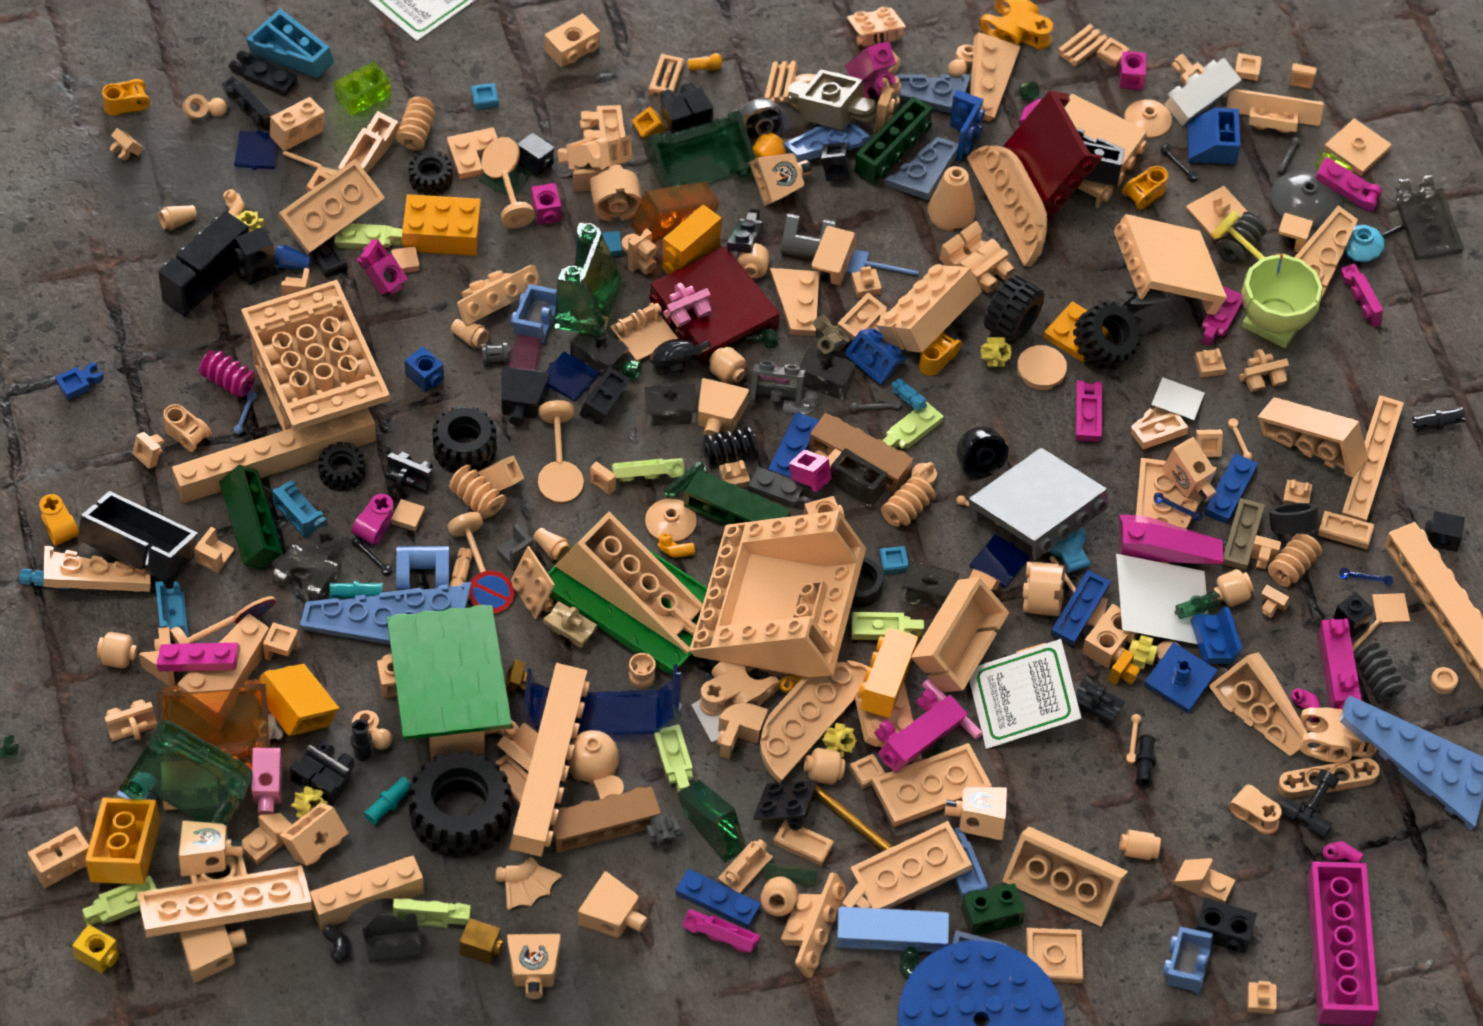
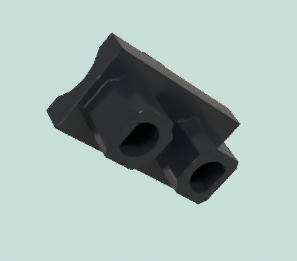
[384,452,433,493]
[1075,679,1125,725]

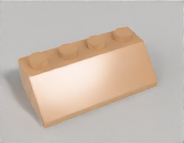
[1002,827,1128,926]

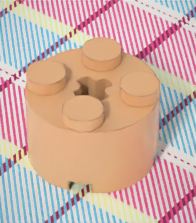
[590,165,642,221]
[1023,562,1065,616]

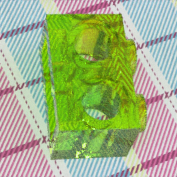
[334,61,391,116]

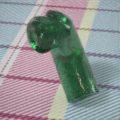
[899,946,919,980]

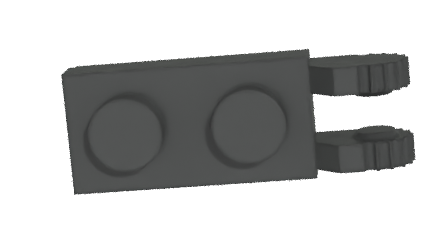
[748,467,823,510]

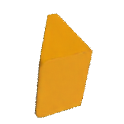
[632,106,668,139]

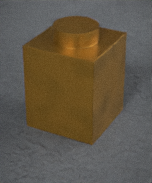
[459,918,504,964]

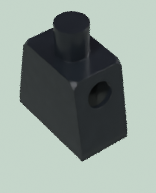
[501,366,550,426]

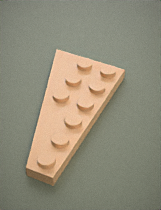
[1136,458,1217,564]

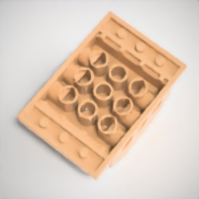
[241,280,390,431]

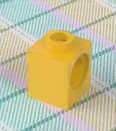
[72,924,118,974]

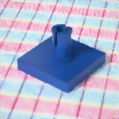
[1144,642,1218,713]

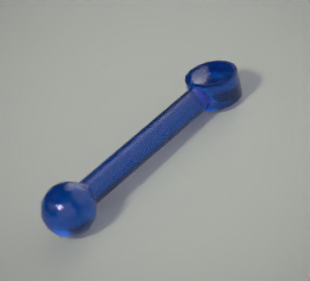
[1153,492,1203,522]
[1339,568,1393,585]

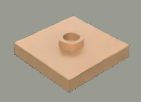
[1324,118,1392,176]

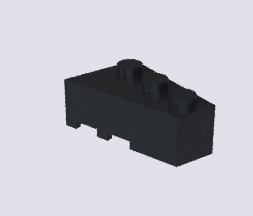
[1077,128,1125,187]

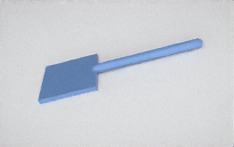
[846,249,919,276]

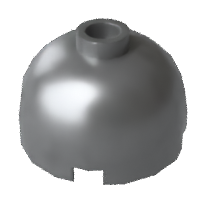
[738,98,787,145]

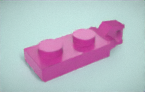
[1341,264,1383,327]
[1202,286,1243,346]
[682,909,761,953]

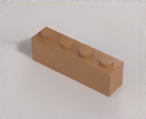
[809,413,913,493]
[549,786,661,853]

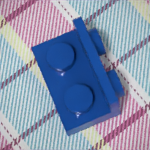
[844,328,906,385]
[1190,607,1242,664]

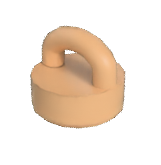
[911,462,937,486]

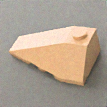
[1209,652,1308,756]

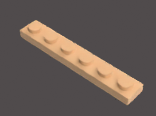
[1341,395,1404,522]

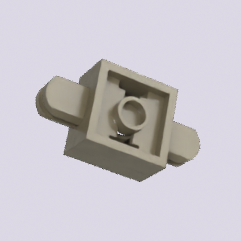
[788,69,876,130]

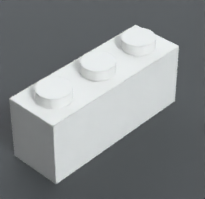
[1165,58,1241,126]

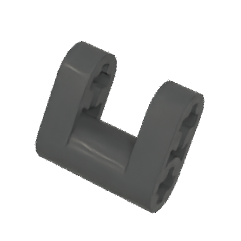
[781,213,836,259]

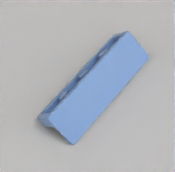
[836,907,949,953]

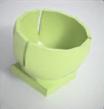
[1241,255,1322,348]

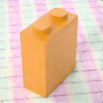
[662,205,722,275]
[254,664,339,736]

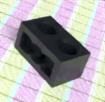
[234,227,276,285]
[1195,897,1257,954]

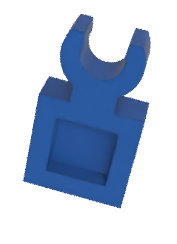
[55,362,104,400]

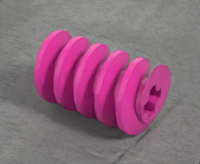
[199,350,257,397]

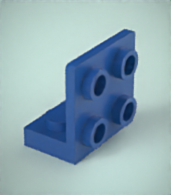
[950,89,985,162]

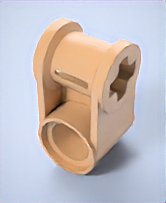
[163,404,212,452]
[1229,785,1281,835]

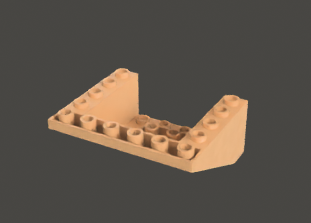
[690,510,866,677]

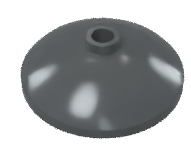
[1270,170,1343,230]

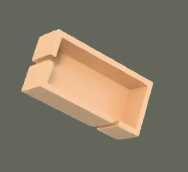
[876,264,982,353]
[911,577,1010,692]

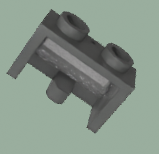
[750,361,805,406]

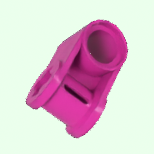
[351,494,394,545]

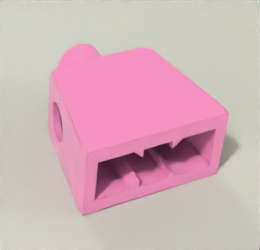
[252,748,284,815]

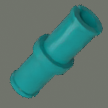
[330,580,383,599]
[363,776,411,825]

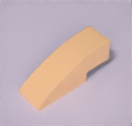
[338,111,400,173]

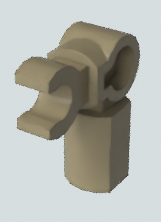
[812,314,850,354]

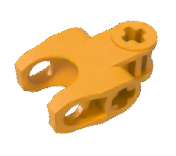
[980,0,1053,50]

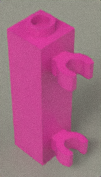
[845,41,896,98]
[1318,619,1361,710]
[874,688,968,774]

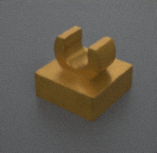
[504,659,534,696]

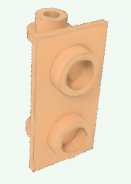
[718,839,773,893]

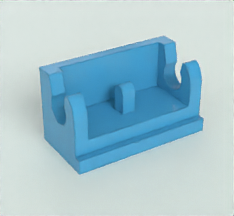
[272,480,327,538]
[155,581,188,641]

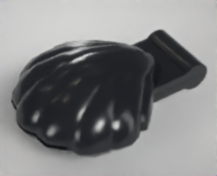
[649,339,711,373]

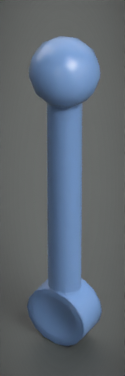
[234,391,257,435]

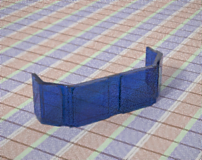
[524,664,683,735]

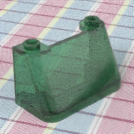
[642,110,756,197]
[554,223,622,335]
[118,720,253,826]

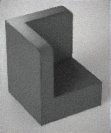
[497,524,533,571]

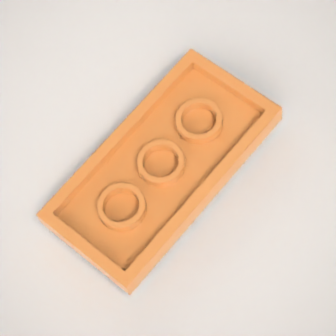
[278,158,385,255]
[871,743,992,827]
[850,821,973,909]

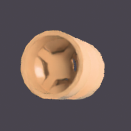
[629,653,655,689]

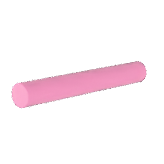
[922,679,983,740]

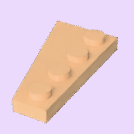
[43,546,151,592]

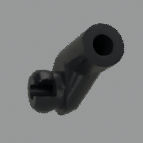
[323,924,350,963]

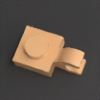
[1172,54,1205,86]

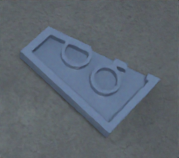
[896,75,971,114]

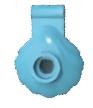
[1343,225,1385,263]

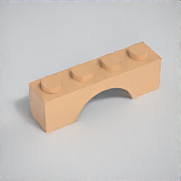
[309,855,424,930]

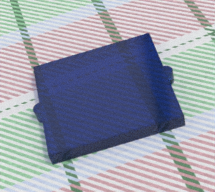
[234,130,278,170]
[545,351,599,402]
[969,535,1030,589]

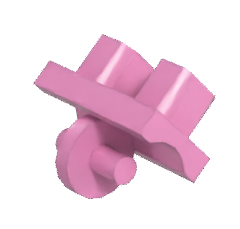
[663,283,711,328]

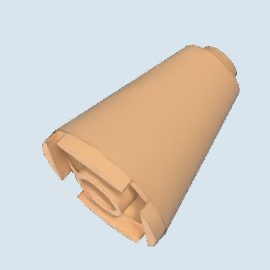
[927,166,976,231]

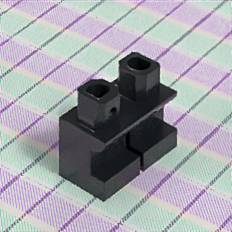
[660,82,714,136]
[289,740,355,806]

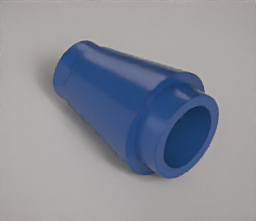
[274,244,311,270]

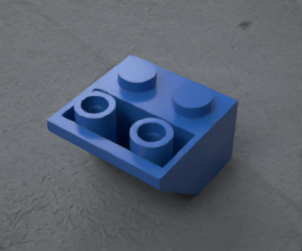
[1187,108,1240,164]

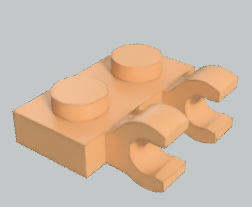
[580,105,625,141]

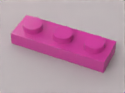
[156,642,241,672]

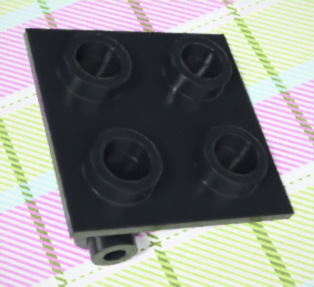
[753,781,817,831]

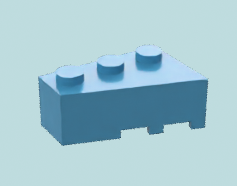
[246,9,334,78]

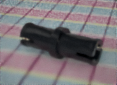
[1412,407,1465,432]
[351,719,372,761]
[1135,734,1156,788]

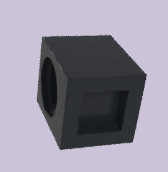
[517,133,555,176]
[821,142,852,182]
[1424,511,1465,552]
[1333,592,1374,638]

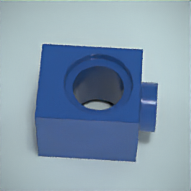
[404,346,444,393]

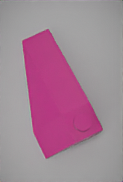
[1118,515,1224,564]

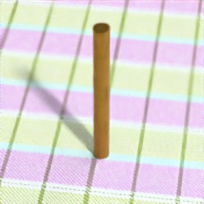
[813,785,894,852]

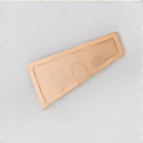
[970,32,1020,122]
[1294,205,1358,299]

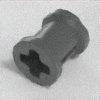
[482,341,508,365]

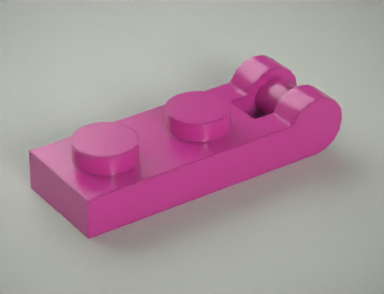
[1315,156,1382,211]
[1075,380,1102,442]

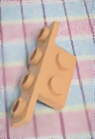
[1226,89,1324,133]
[457,265,542,325]
[781,873,846,978]

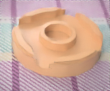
[1017,345,1067,390]

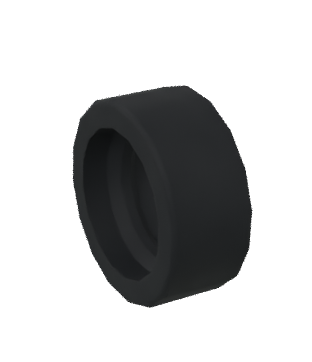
[1269,503,1319,534]
[851,557,884,608]

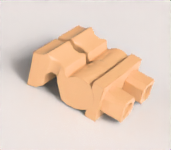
[558,135,633,170]
[939,221,1014,293]

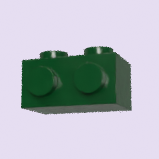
[961,883,1025,935]

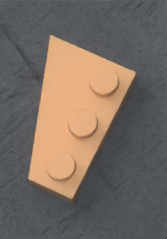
[770,268,819,337]

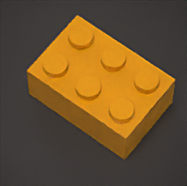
[402,194,481,256]
[85,798,161,885]

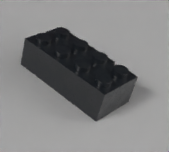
[158,211,249,317]
[78,491,198,582]

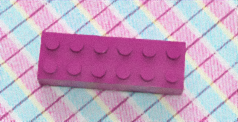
[1307,862,1379,1026]

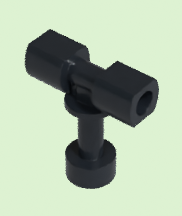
[1280,769,1340,839]

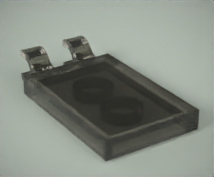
[1395,175,1464,260]

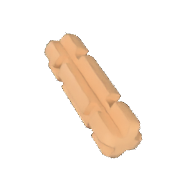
[449,547,473,587]

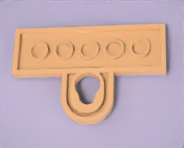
[137,855,312,937]

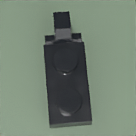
[222,76,271,131]
[727,209,763,253]

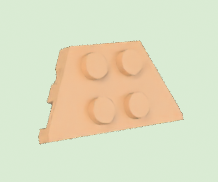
[855,683,922,763]

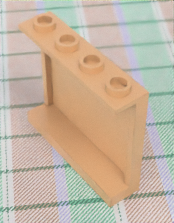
[1065,94,1148,209]
[1114,214,1227,315]

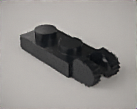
[228,51,297,97]

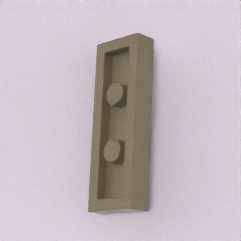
[1222,498,1265,571]

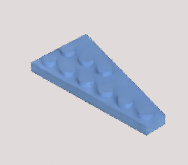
[300,582,472,645]
[1339,696,1483,831]

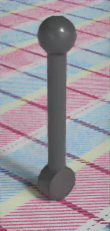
[1277,137,1301,174]
[849,400,901,412]

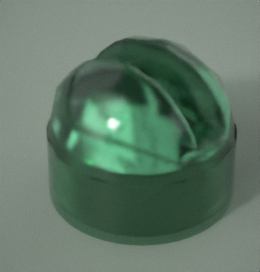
[1019,81,1040,101]
[622,360,642,381]

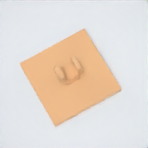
[1186,186,1248,240]

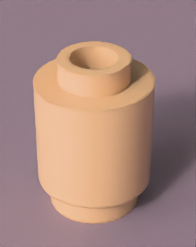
[1119,830,1161,860]

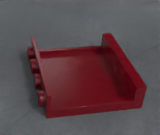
[1002,90,1102,222]
[649,246,780,366]

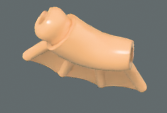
[495,857,562,910]

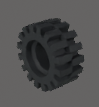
[408,150,453,196]
[318,442,365,492]

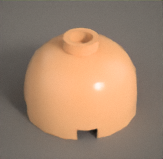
[566,730,619,785]

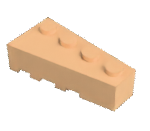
[1258,397,1368,477]
[177,613,269,729]

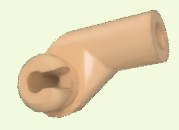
[223,189,245,217]

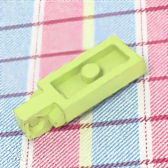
[335,223,403,250]
[883,401,944,449]
[612,458,684,481]
[852,612,924,640]
[653,725,693,797]
[82,876,157,926]
[393,898,470,928]

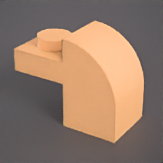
[717,703,768,759]

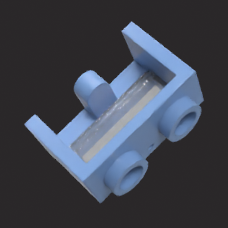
[511,284,560,345]
[1163,927,1212,996]

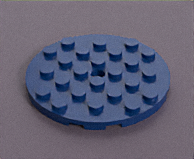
[897,940,1065,1026]

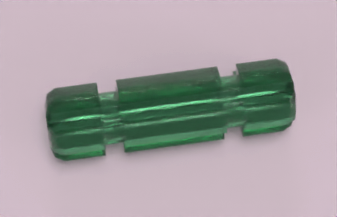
[663,462,707,499]
[764,863,817,885]

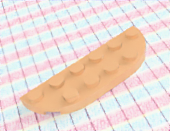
[966,146,1047,267]
[760,660,868,783]

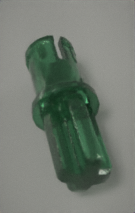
[1174,591,1221,619]

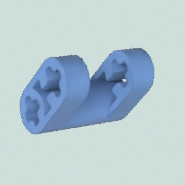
[396,546,449,591]

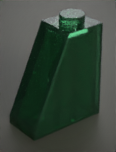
[678,780,746,862]

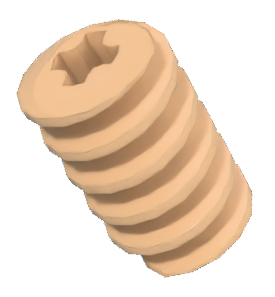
[396,97,436,151]
[449,465,507,519]
[881,474,936,527]
[1268,533,1323,588]

